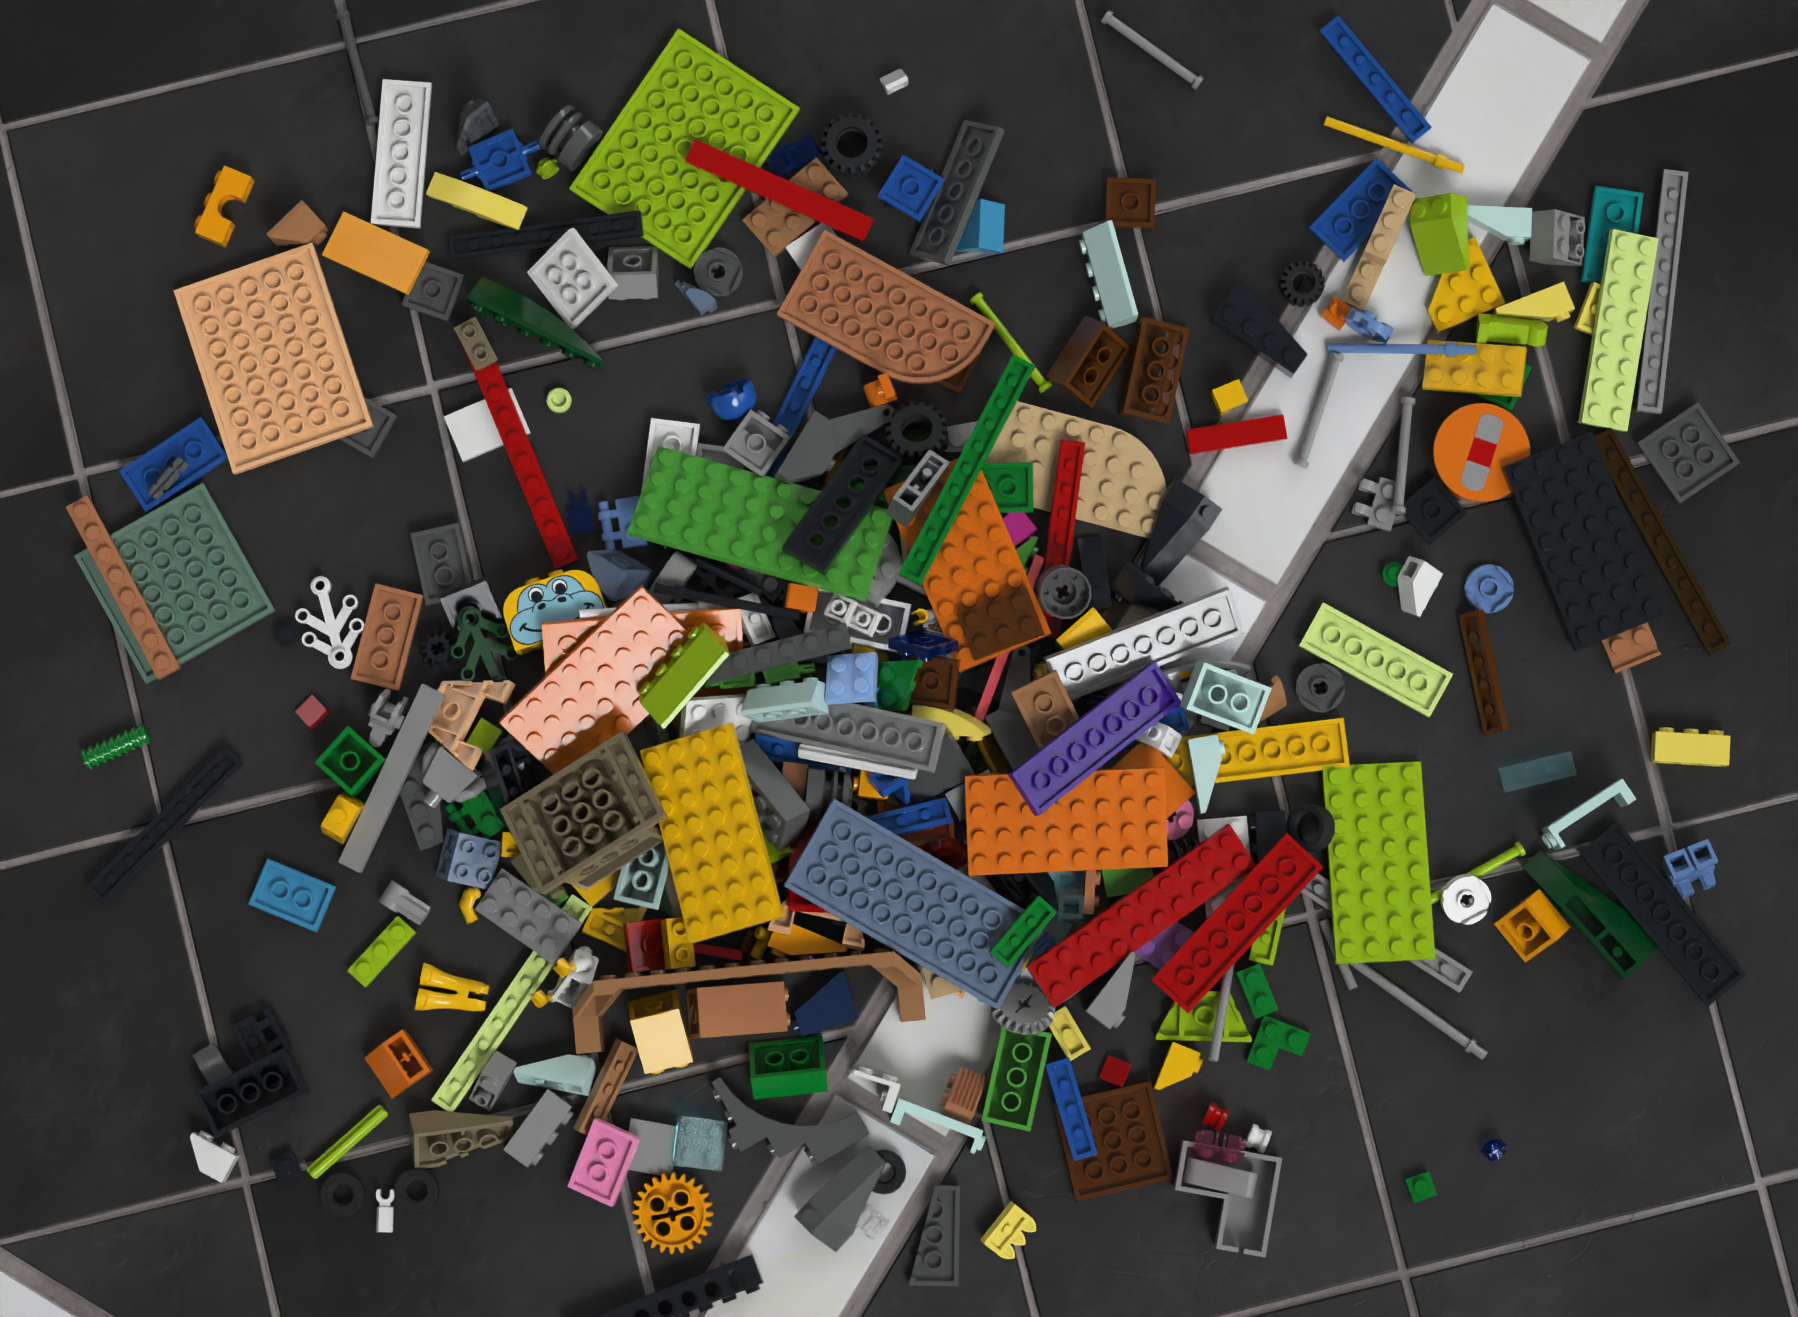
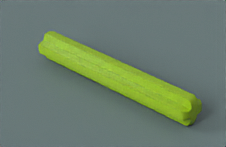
[307,1105,388,1179]

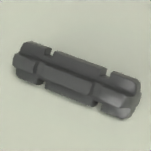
[148,457,188,499]

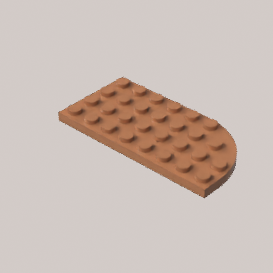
[776,230,996,384]

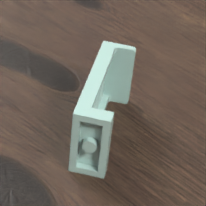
[1541,778,1636,850]
[890,1098,986,1154]

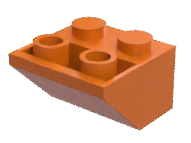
[365,1029,434,1099]

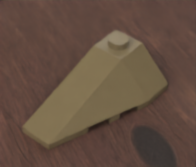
[409,1110,513,1169]

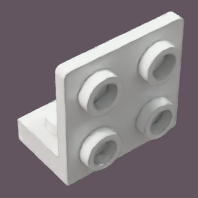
[852,1066,902,1113]

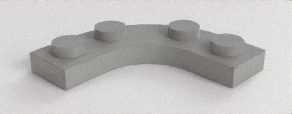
[866,533,900,609]

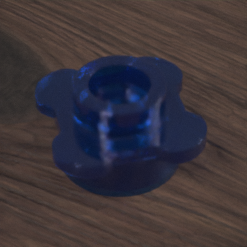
[1480,1139,1507,1161]

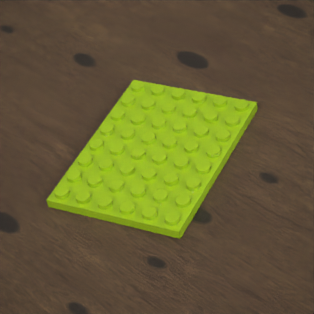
[569,28,800,270]

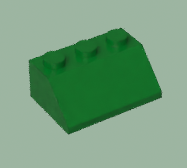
[749,1035,828,1100]

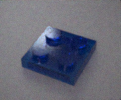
[888,630,958,661]

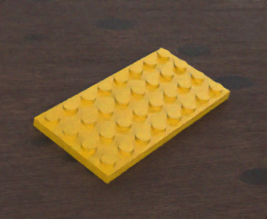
[640,723,784,944]

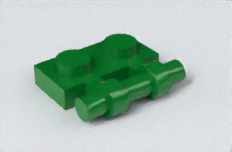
[445,790,506,839]

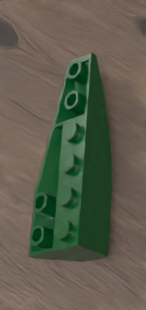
[467,277,606,370]
[1522,850,1658,980]

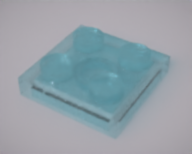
[672,1115,728,1171]

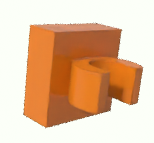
[1320,296,1351,331]

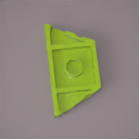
[1155,991,1252,1042]

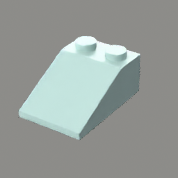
[1179,660,1272,734]

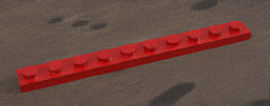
[464,333,579,569]

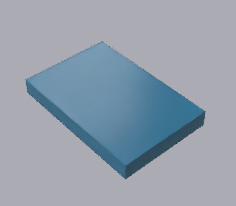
[248,858,336,933]

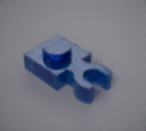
[567,490,595,536]

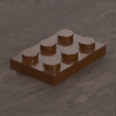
[957,587,1045,661]

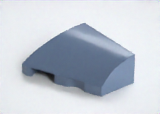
[674,279,718,316]

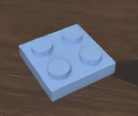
[825,652,878,705]

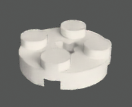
[1440,874,1491,925]

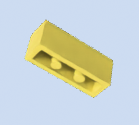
[1651,727,1730,767]

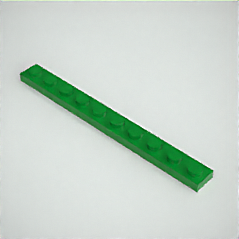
[899,354,1035,586]

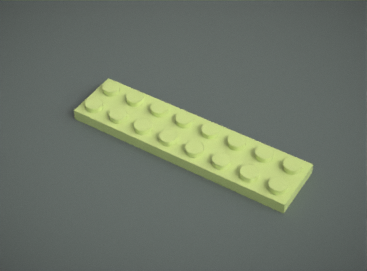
[1578,229,1659,432]

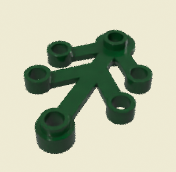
[449,606,518,682]

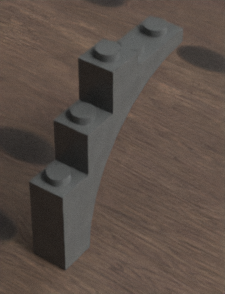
[710,1077,870,1164]

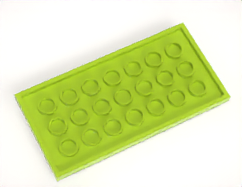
[1322,761,1436,965]

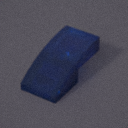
[766,133,823,177]

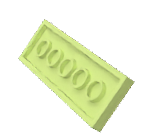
[1299,603,1453,718]

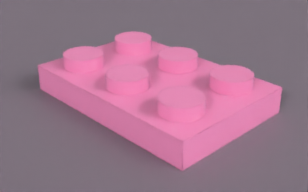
[567,1118,641,1207]

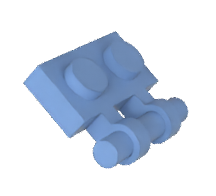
[597,496,648,550]

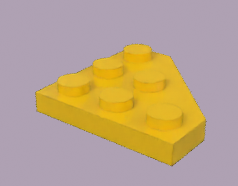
[1427,237,1505,334]

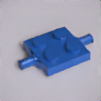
[460,128,540,192]

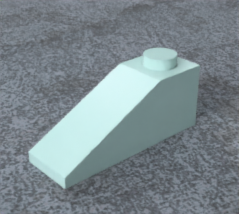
[1467,205,1532,245]
[1187,734,1225,814]
[514,1054,597,1096]

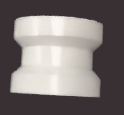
[1244,1123,1272,1154]

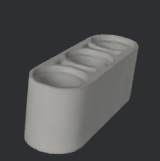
[648,550,697,605]
[1182,1157,1258,1198]

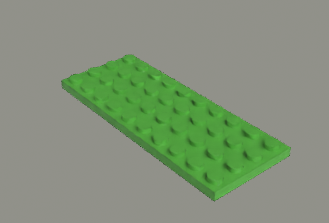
[628,446,893,602]

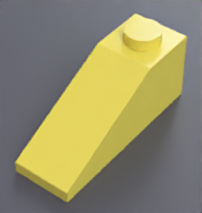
[1492,282,1575,323]

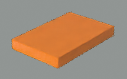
[1111,742,1196,819]

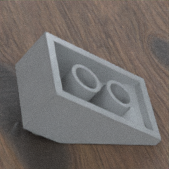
[1085,951,1136,1030]

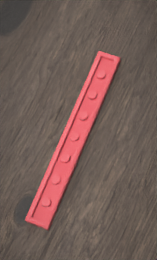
[966,555,1044,744]

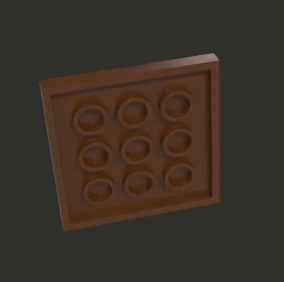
[1053,1081,1174,1202]

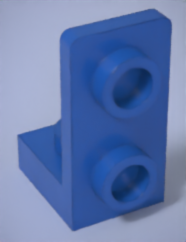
[868,772,911,807]

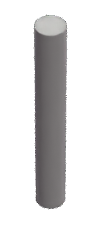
[1319,918,1358,990]

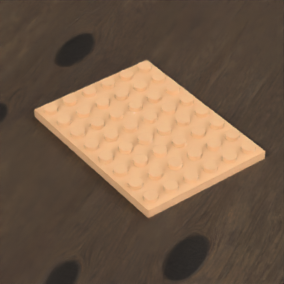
[173,243,374,475]

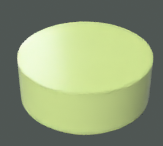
[547,388,572,413]

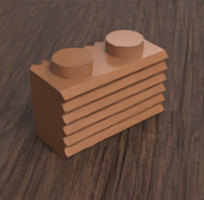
[940,1067,987,1125]

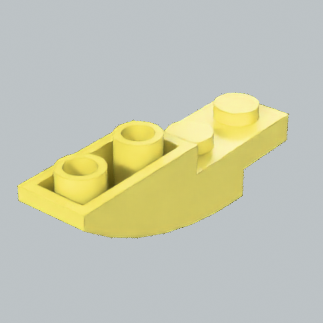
[895,704,991,741]

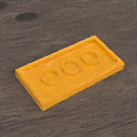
[322,211,430,295]

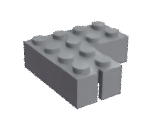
[1173,1140,1282,1258]

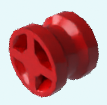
[1201,1102,1230,1132]

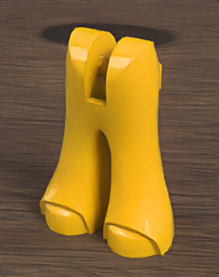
[415,963,489,1011]

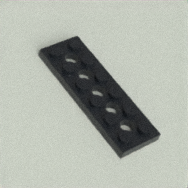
[782,434,904,575]

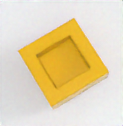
[500,832,521,858]

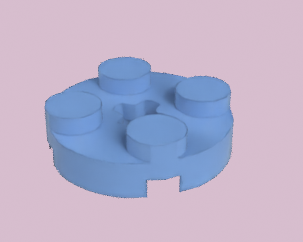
[1344,308,1394,344]

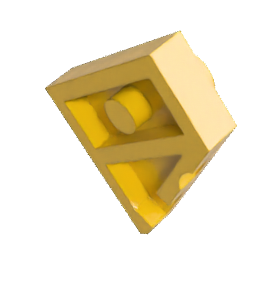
[582,907,647,952]

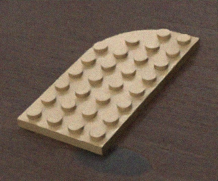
[985,401,1166,539]

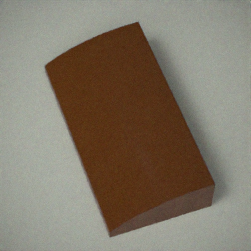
[1118,317,1190,424]

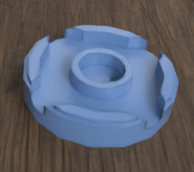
[1464,564,1514,614]

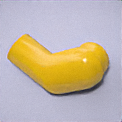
[750,926,772,960]

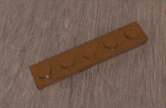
[1458,610,1509,736]

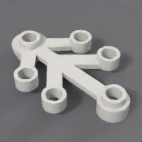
[295,576,365,669]

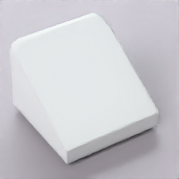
[880,69,909,95]

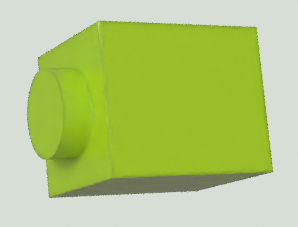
[466,718,505,758]

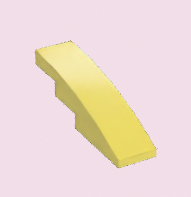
[426,172,528,230]

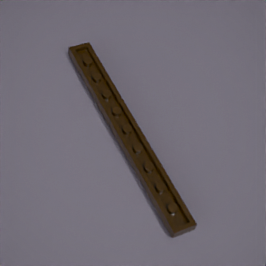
[1595,428,1732,656]

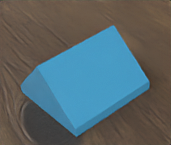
[955,199,1005,254]

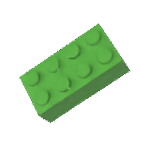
[981,1027,1052,1132]

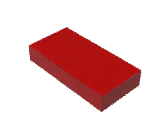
[693,943,744,961]

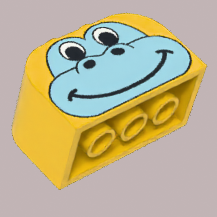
[503,569,608,656]

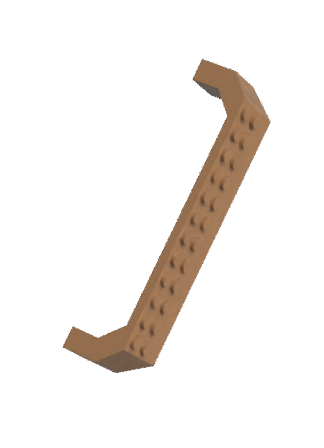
[572,948,926,1054]

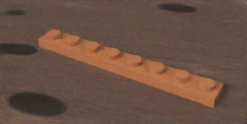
[66,495,181,680]

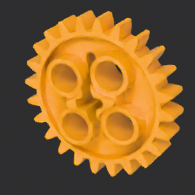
[632,1172,714,1254]

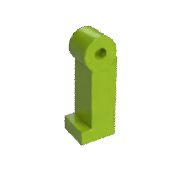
[1475,313,1548,346]

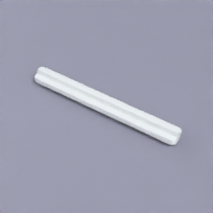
[798,744,918,779]

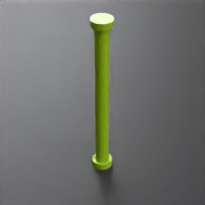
[970,292,1052,394]
[1431,841,1526,904]

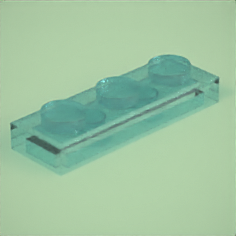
[1498,751,1577,793]

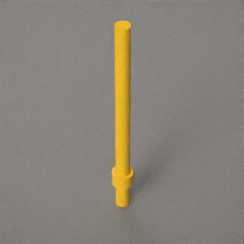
[1324,116,1465,174]

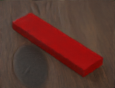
[1186,414,1288,455]

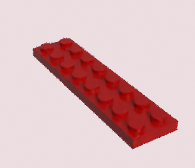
[1151,833,1323,1013]

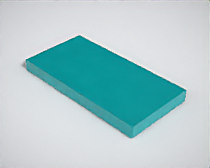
[1580,186,1644,285]

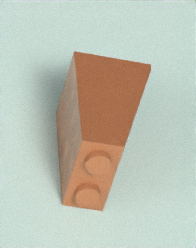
[685,981,790,1039]

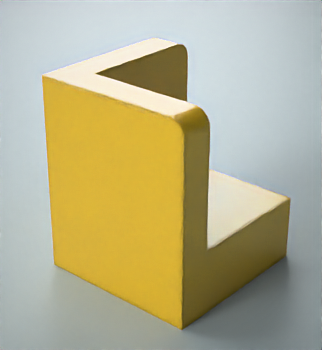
[1210,379,1248,416]

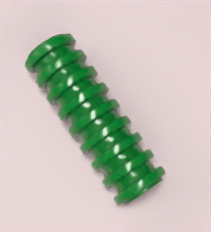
[81,723,151,770]

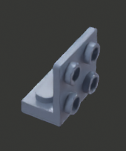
[435,828,501,890]

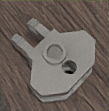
[368,688,409,747]

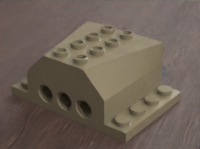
[500,731,668,895]

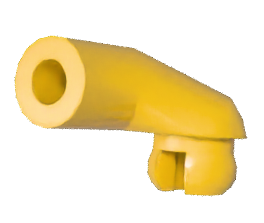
[459,887,481,924]

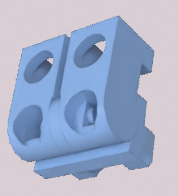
[1662,839,1718,899]

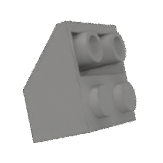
[1529,209,1585,266]

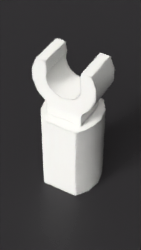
[376,1189,395,1232]

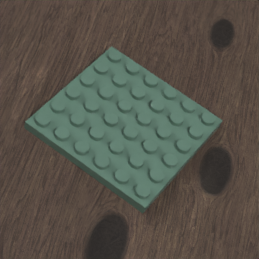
[74,483,276,684]

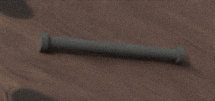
[335,11,379,126]

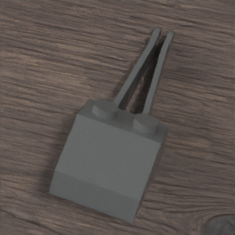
[773,404,894,485]
[984,645,1039,771]

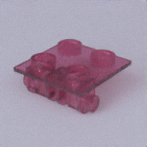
[1191,1129,1246,1164]

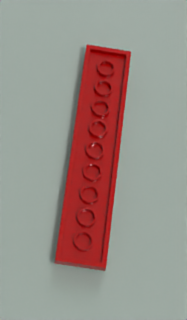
[1025,824,1256,1008]

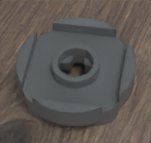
[694,247,743,297]
[1295,663,1345,713]

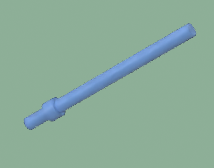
[1328,342,1476,357]

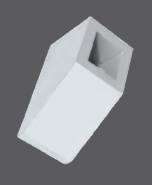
[1397,556,1443,617]
[190,1130,240,1183]

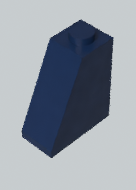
[792,971,859,1036]

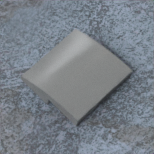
[628,1118,680,1177]

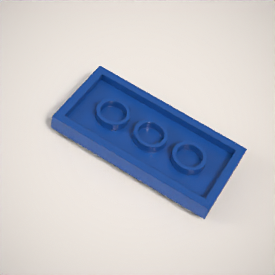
[1309,158,1412,262]
[119,417,228,513]

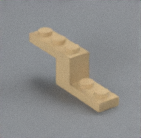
[1342,184,1416,312]

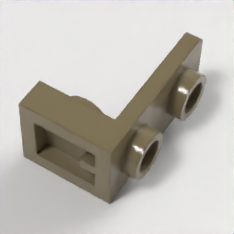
[454,316,498,371]

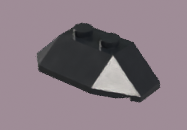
[482,741,542,835]
[984,872,1058,911]

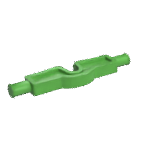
[704,662,815,690]

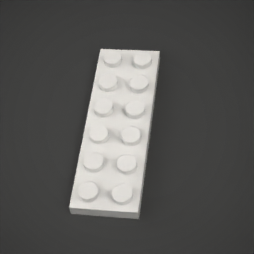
[371,79,432,228]

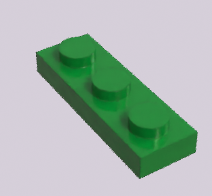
[988,895,1057,969]

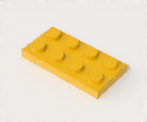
[1422,340,1527,397]

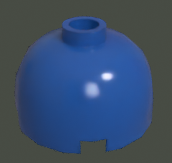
[706,378,757,423]

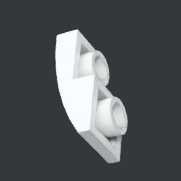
[824,593,883,637]

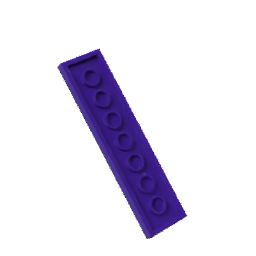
[1008,662,1182,816]

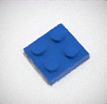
[878,155,945,223]

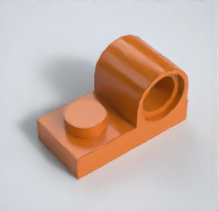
[863,373,899,408]

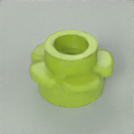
[536,157,559,179]

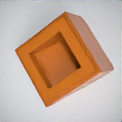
[785,583,818,613]

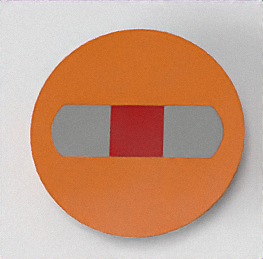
[1433,403,1530,501]

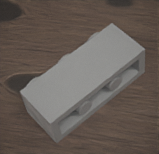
[503,1089,574,1167]

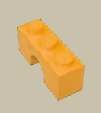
[194,165,255,248]

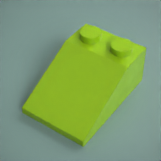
[1409,193,1469,276]

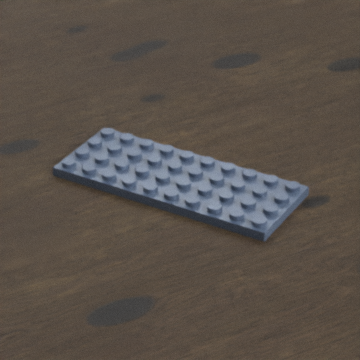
[783,798,1045,1010]

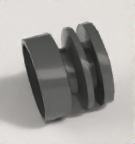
[538,105,603,171]
[1034,565,1092,619]
[805,767,853,821]

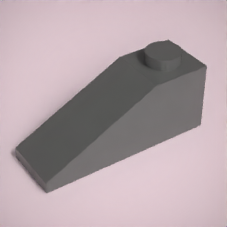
[886,449,950,528]

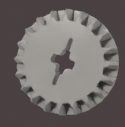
[991,980,1055,1035]

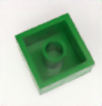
[315,726,386,797]

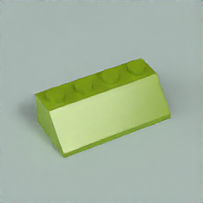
[639,622,729,729]

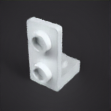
[1135,722,1182,758]

